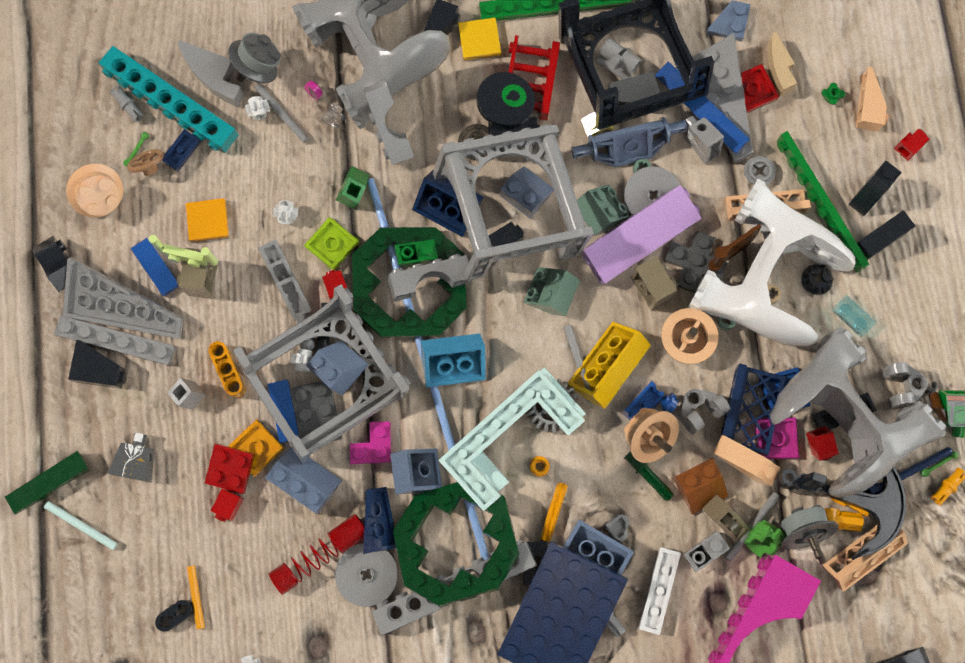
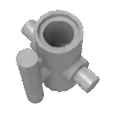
[596,38,642,80]

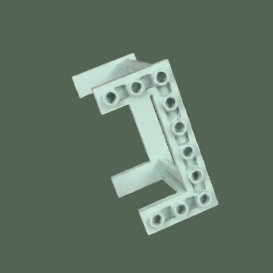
[439,367,586,511]

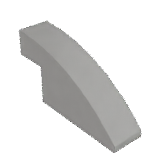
[178,40,244,107]

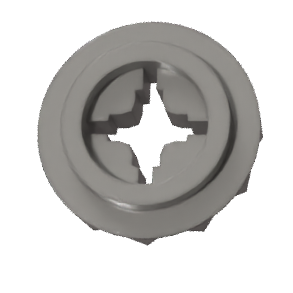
[744,156,775,185]

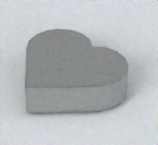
[604,514,629,542]

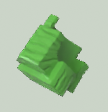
[743,519,786,558]

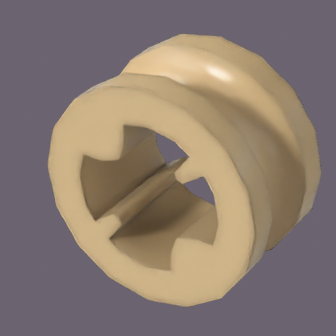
[768,285,781,304]

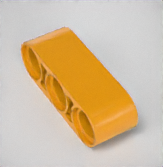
[208,341,246,398]

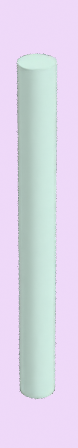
[44,501,118,550]

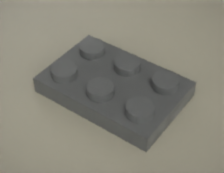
[289,381,343,441]

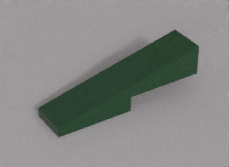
[5,450,90,515]

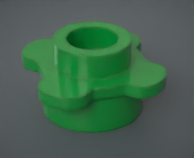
[821,83,845,105]

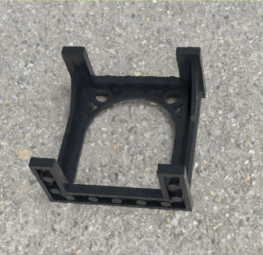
[559,0,715,130]

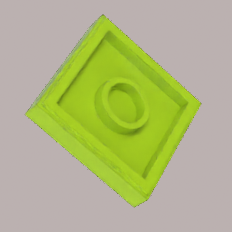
[304,217,360,270]

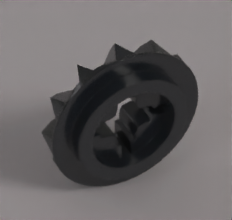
[801,263,834,295]

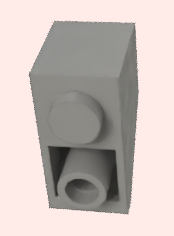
[683,531,730,572]

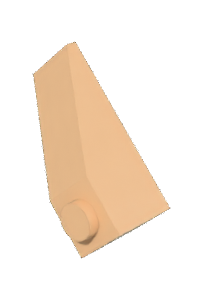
[856,67,889,132]
[713,435,781,486]

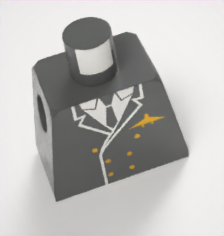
[108,433,154,483]

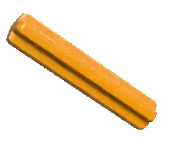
[540,482,568,542]

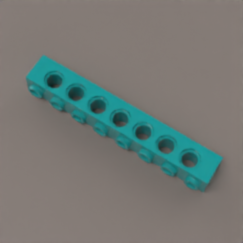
[99,45,239,153]

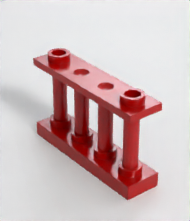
[508,35,560,121]

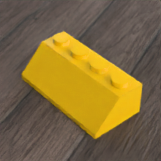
[568,321,651,409]

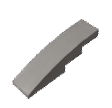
[258,239,312,319]

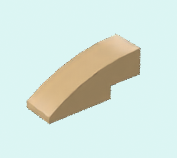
[767,32,797,96]

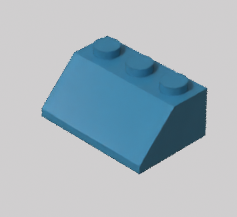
[421,333,486,388]

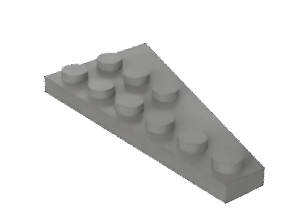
[692,33,753,163]

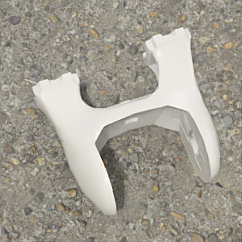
[687,179,855,347]

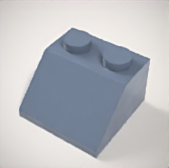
[500,166,554,219]
[306,341,369,396]
[390,448,442,495]

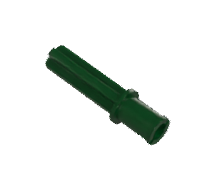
[624,451,674,501]

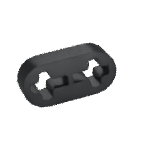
[155,600,194,632]

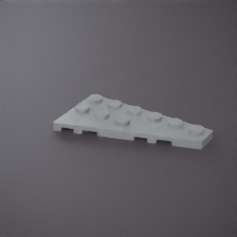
[63,257,184,339]

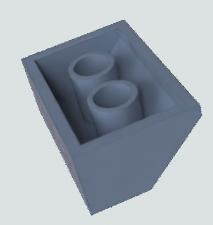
[265,447,342,515]
[563,520,634,575]

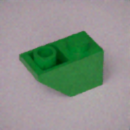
[335,166,369,209]
[394,239,438,268]

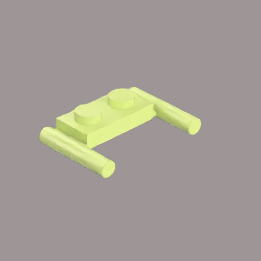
[149,235,218,267]

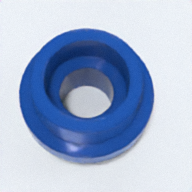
[661,393,679,413]

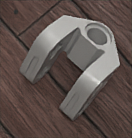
[882,362,928,409]
[679,389,731,435]

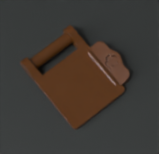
[708,224,762,272]

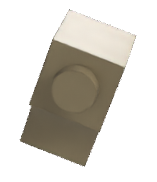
[702,495,751,543]

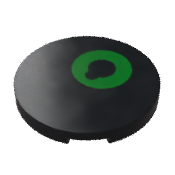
[476,72,535,128]

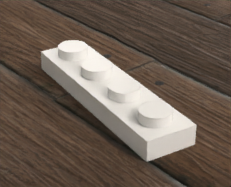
[638,547,681,635]

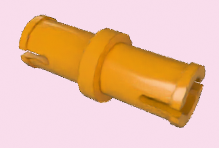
[931,467,965,506]

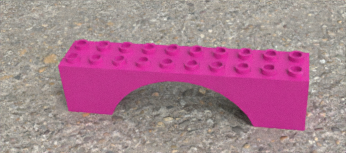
[708,555,821,663]

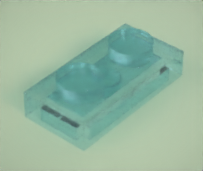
[832,295,876,337]

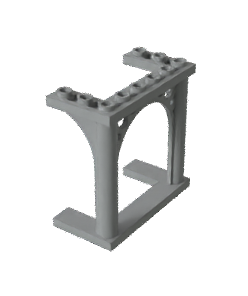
[433,124,594,281]
[233,285,410,463]

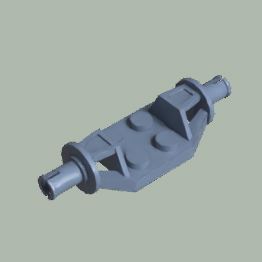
[571,117,687,167]

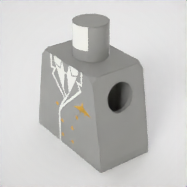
[685,116,724,165]

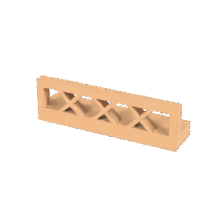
[725,189,811,221]
[823,525,908,592]

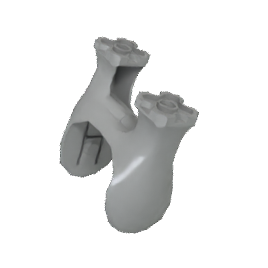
[293,0,450,129]
[770,327,946,498]

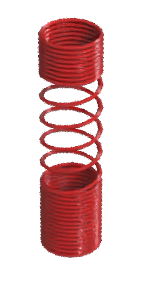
[268,514,365,595]

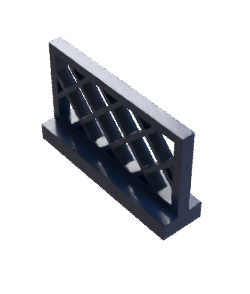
[719,363,786,456]

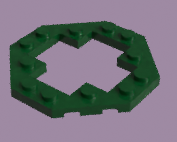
[352,227,467,338]
[393,482,520,608]

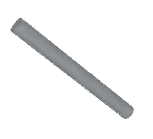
[254,83,309,143]
[564,325,592,403]
[724,492,780,562]

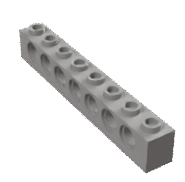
[372,540,538,635]

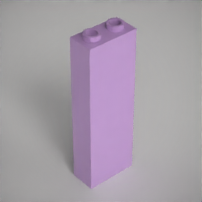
[581,185,702,284]

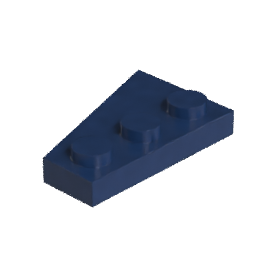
[363,487,396,554]

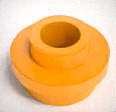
[529,456,550,477]

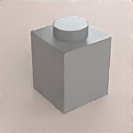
[168,378,206,410]

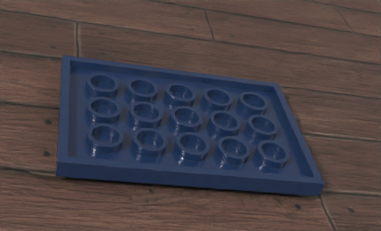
[497,541,628,663]

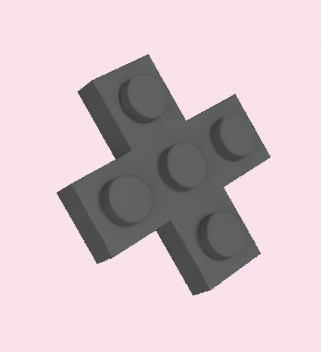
[664,231,728,293]

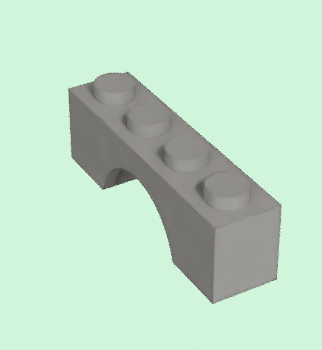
[361,80,414,165]
[388,254,472,302]

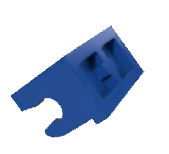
[622,381,664,420]

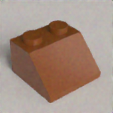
[672,457,728,515]

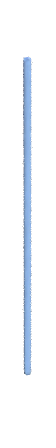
[367,178,490,560]

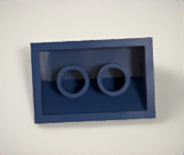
[412,170,484,237]

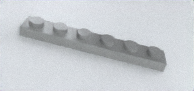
[54,316,176,366]

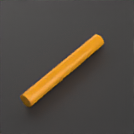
[187,565,205,630]

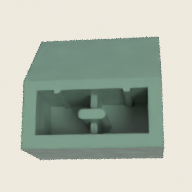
[577,185,630,236]
[523,267,580,316]

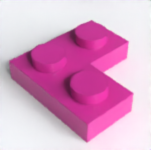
[350,421,391,465]

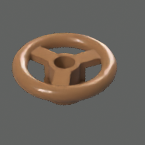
[127,149,164,176]

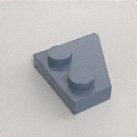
[706,0,751,42]

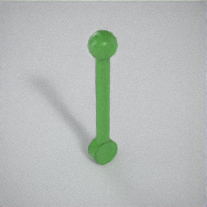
[123,132,149,167]
[920,451,958,477]

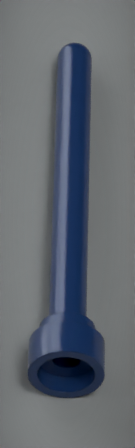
[864,447,953,495]

